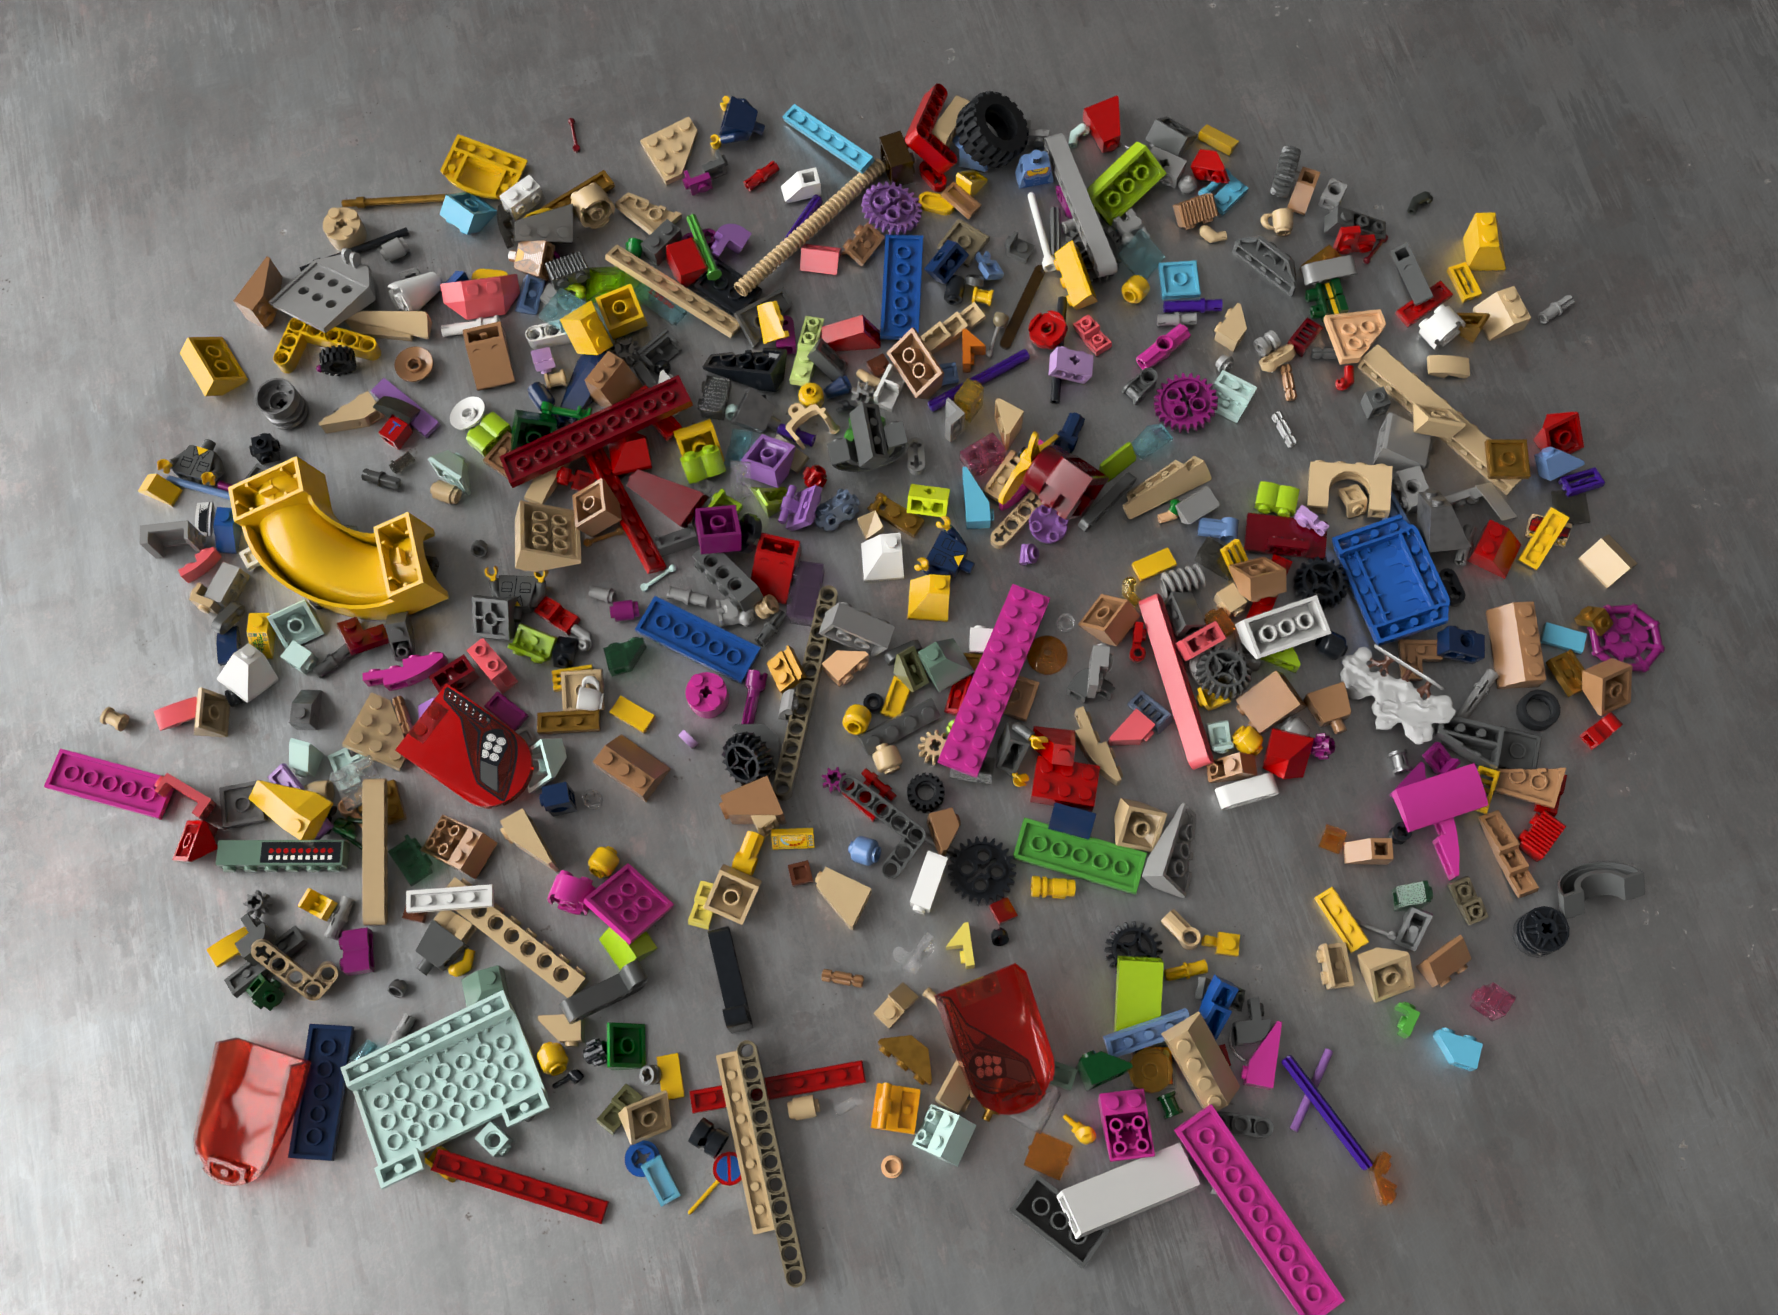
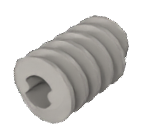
[1160,564,1206,598]

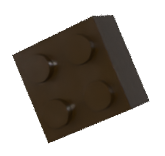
[879,130,915,187]

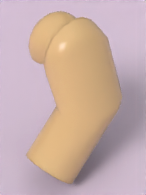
[856,369,881,391]

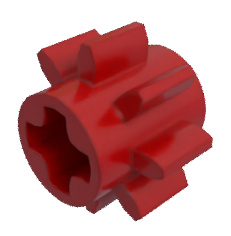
[803,465,827,487]

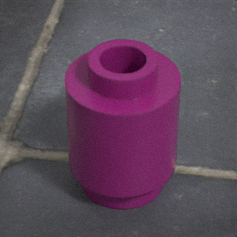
[609,600,640,622]

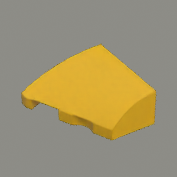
[757,301,789,344]

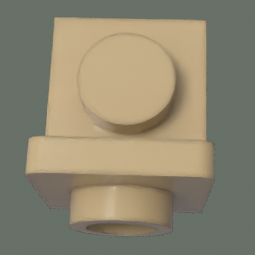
[1339,484,1367,518]

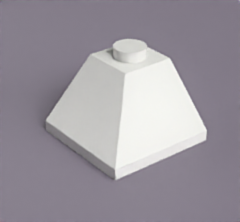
[861,533,904,582]
[217,643,278,703]

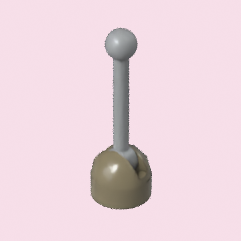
[986,312,1009,358]

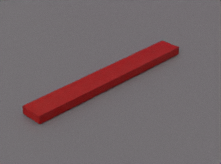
[584,448,667,574]
[689,1060,866,1114]
[430,1148,609,1224]

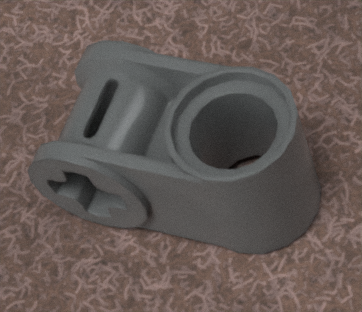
[1121,368,1158,405]

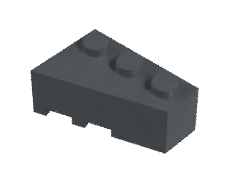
[514,204,573,244]
[1432,716,1505,770]

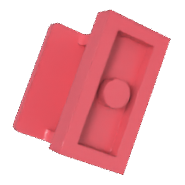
[466,638,518,695]
[155,773,217,821]

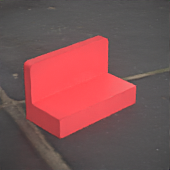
[800,244,841,275]

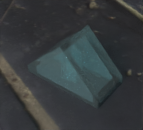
[1131,424,1173,461]

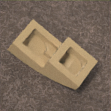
[1427,355,1470,379]

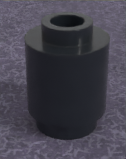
[944,275,966,305]

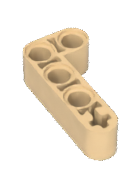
[931,95,970,149]
[251,939,338,1001]

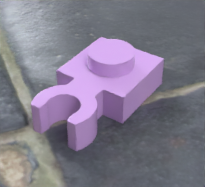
[1294,505,1329,536]

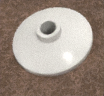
[450,397,485,430]

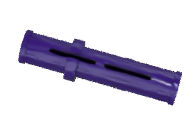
[1163,298,1223,313]

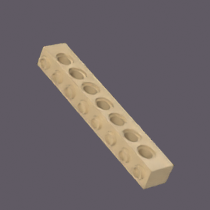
[446,877,589,998]

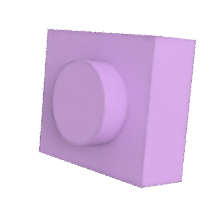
[531,347,555,374]

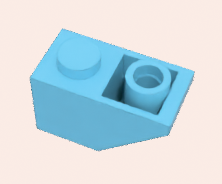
[1433,1028,1483,1071]

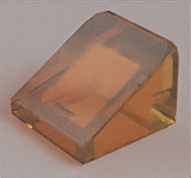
[1319,824,1347,854]

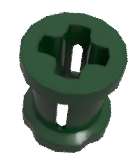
[1157,1091,1183,1119]

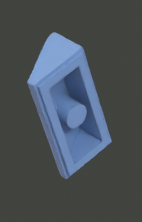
[515,274,545,315]

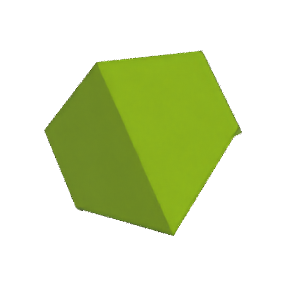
[750,487,788,518]

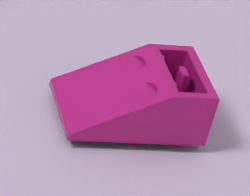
[1098,1088,1155,1162]

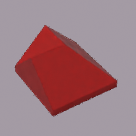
[1533,411,1584,454]
[608,432,652,476]
[1262,728,1314,779]
[172,820,218,862]

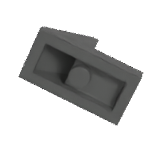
[1395,906,1433,952]

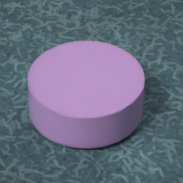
[679,730,699,749]

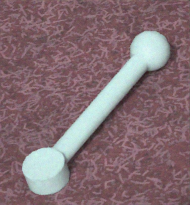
[640,564,677,592]

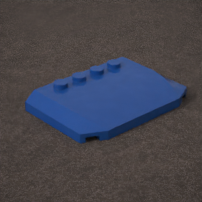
[1332,514,1450,646]

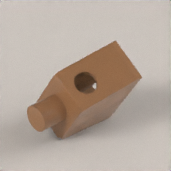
[1303,682,1351,735]

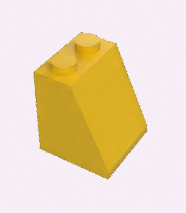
[1463,212,1506,271]
[560,301,613,355]

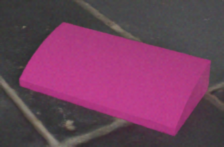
[1391,763,1488,833]

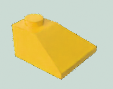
[908,574,951,622]

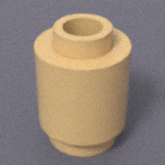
[430,480,462,504]
[787,1095,820,1121]

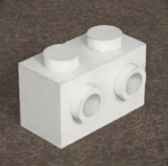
[499,175,545,220]

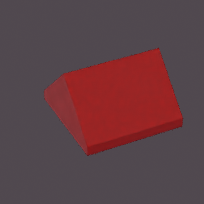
[666,237,708,288]

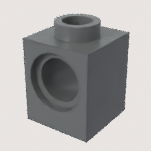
[1360,386,1391,419]

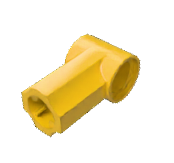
[732,831,765,876]

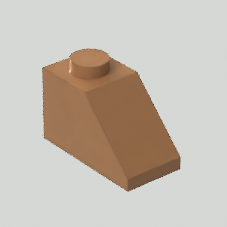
[926,807,961,856]

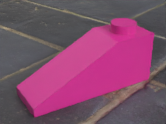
[1241,1021,1282,1090]

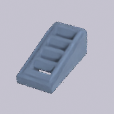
[1127,690,1173,734]

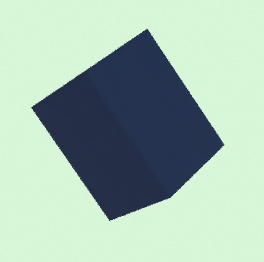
[1048,803,1096,840]

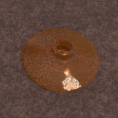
[1027,635,1068,675]

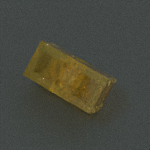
[954,378,984,423]

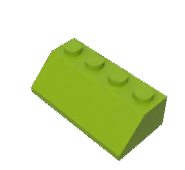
[1087,142,1167,226]

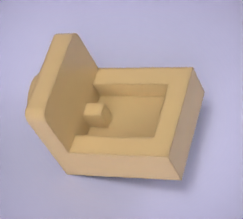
[189,582,221,614]

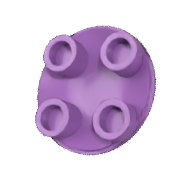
[1029,505,1069,544]

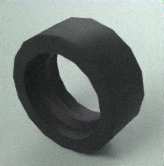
[1516,689,1561,731]

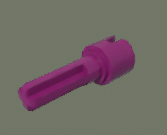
[741,670,768,724]

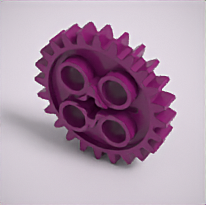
[1154,373,1218,433]

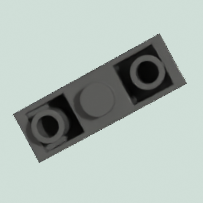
[732,724,781,773]

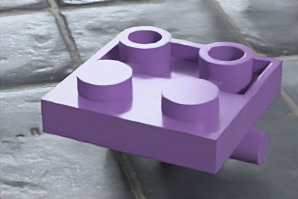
[778,485,822,531]

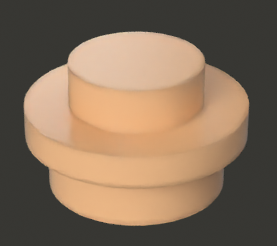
[881,1155,903,1178]

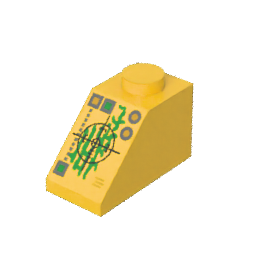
[247,613,276,659]

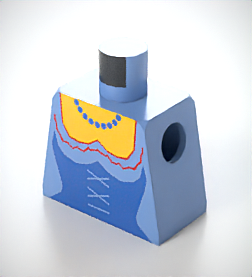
[1015,150,1054,189]

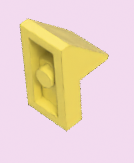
[946,922,975,969]

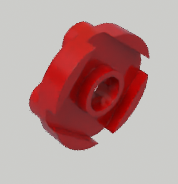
[1028,310,1068,350]

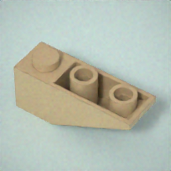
[319,391,385,434]

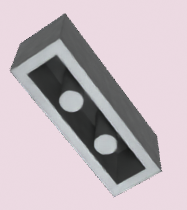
[849,403,889,469]

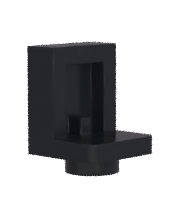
[552,636,579,668]

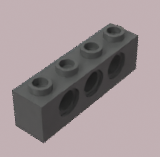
[692,549,764,612]

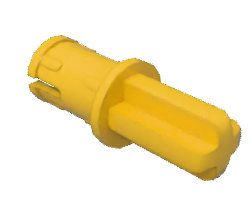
[1164,959,1208,981]

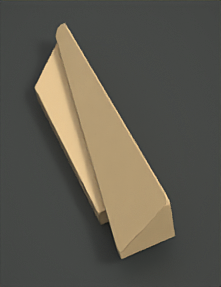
[345,311,433,341]
[1123,456,1212,519]

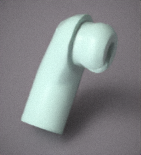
[1068,123,1090,148]

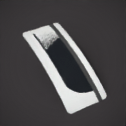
[195,502,212,537]

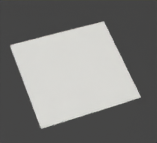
[1475,483,1517,521]

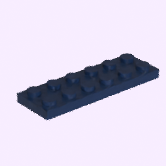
[288,1024,355,1161]

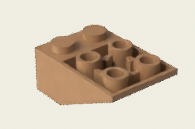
[463,321,515,391]
[421,814,497,879]

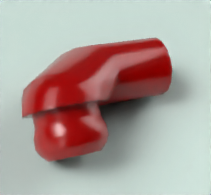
[1335,365,1355,391]

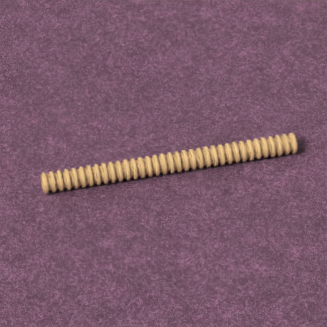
[734,158,886,297]

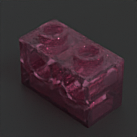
[960,432,1006,477]
[1470,982,1516,1021]

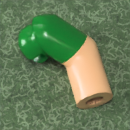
[1157,499,1181,524]

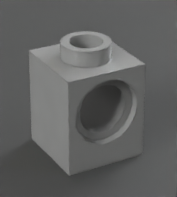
[1318,178,1348,211]

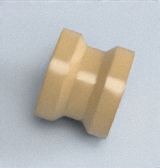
[754,594,779,619]

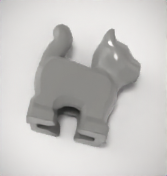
[1112,209,1151,249]
[715,597,755,628]

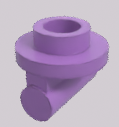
[1019,544,1039,566]

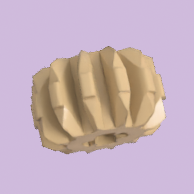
[918,730,947,766]

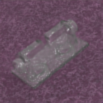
[731,461,751,503]

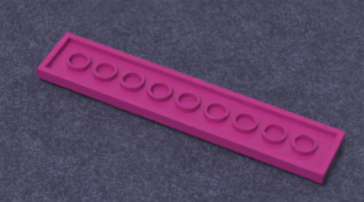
[938,584,1050,778]
[1174,1104,1345,1315]

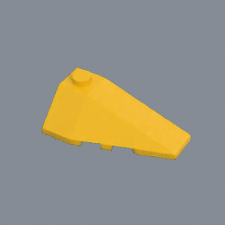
[248,780,334,840]

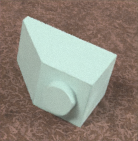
[289,738,324,778]

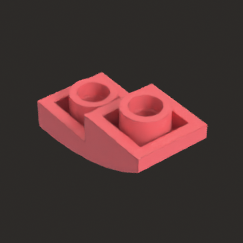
[1073,314,1112,357]
[178,547,222,583]
[154,696,197,731]

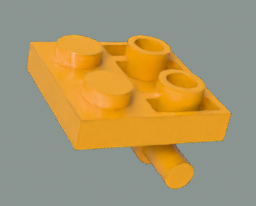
[871,1083,921,1135]

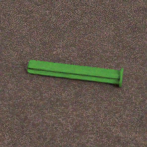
[686,214,722,280]

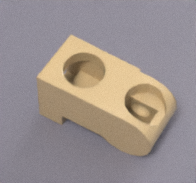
[434,910,477,944]

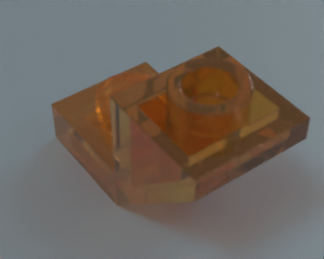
[1368,1151,1397,1207]

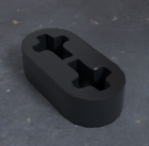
[1439,568,1466,607]

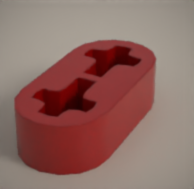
[919,161,947,192]

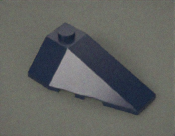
[560,351,607,424]

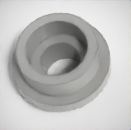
[1215,354,1234,373]

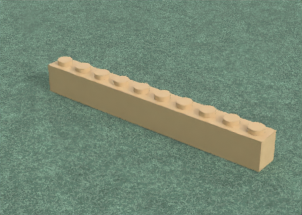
[1357,344,1523,496]

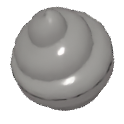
[1179,175,1198,194]

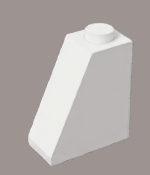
[910,850,948,914]

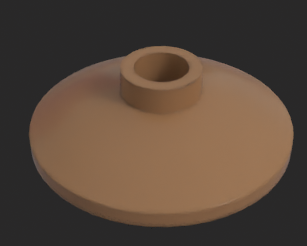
[394,346,433,382]

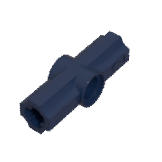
[1054,412,1085,454]

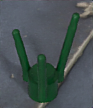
[332,816,362,850]

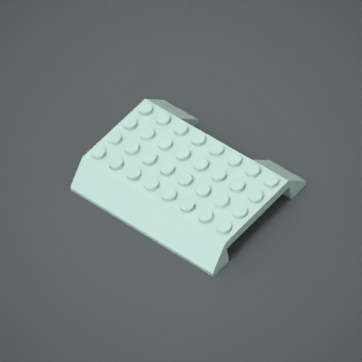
[341,990,550,1190]

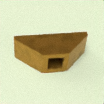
[878,1035,932,1086]

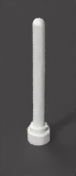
[1028,192,1056,272]

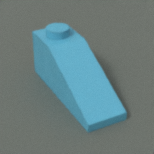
[962,467,994,529]

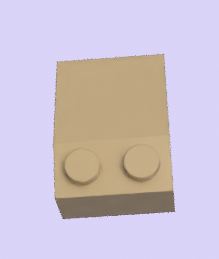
[500,808,560,873]

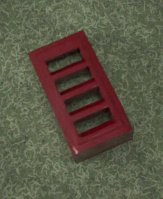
[1287,317,1323,357]

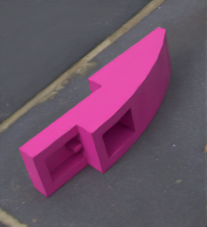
[362,652,448,691]

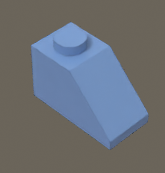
[1534,447,1585,481]

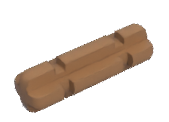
[1280,364,1297,401]
[392,696,414,735]
[821,969,864,988]

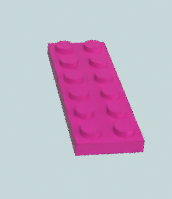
[44,748,174,820]

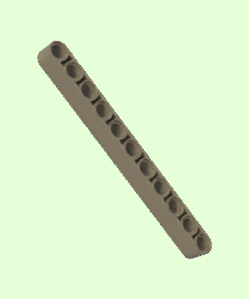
[773,585,838,801]
[737,1040,807,1288]

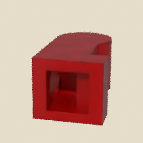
[1579,712,1623,750]

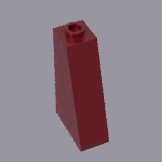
[626,469,709,528]

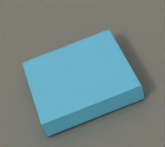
[1158,260,1201,300]

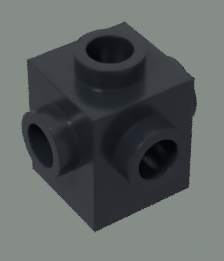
[249,433,281,465]

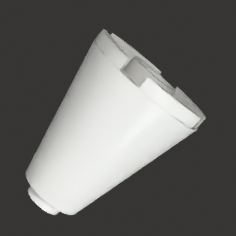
[388,272,443,311]

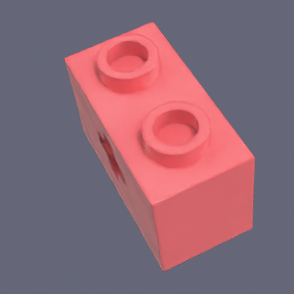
[1175,621,1226,661]

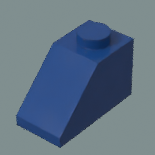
[213,507,243,554]

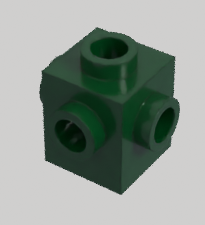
[245,973,285,1011]

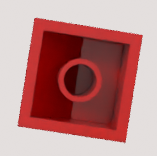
[1468,519,1522,579]

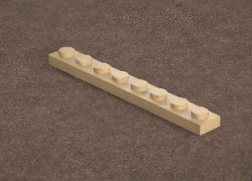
[605,245,741,338]
[716,1051,775,1235]

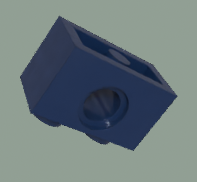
[924,240,969,284]
[1437,626,1485,664]
[539,782,577,817]

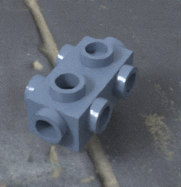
[814,489,860,531]

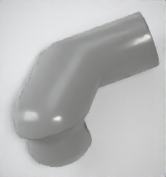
[571,624,592,651]

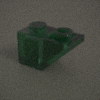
[603,637,647,677]
[1391,880,1433,911]

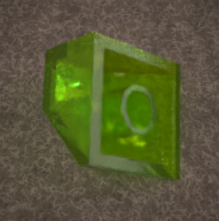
[586,267,625,303]

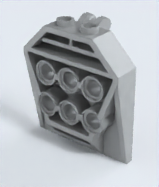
[268,248,375,333]

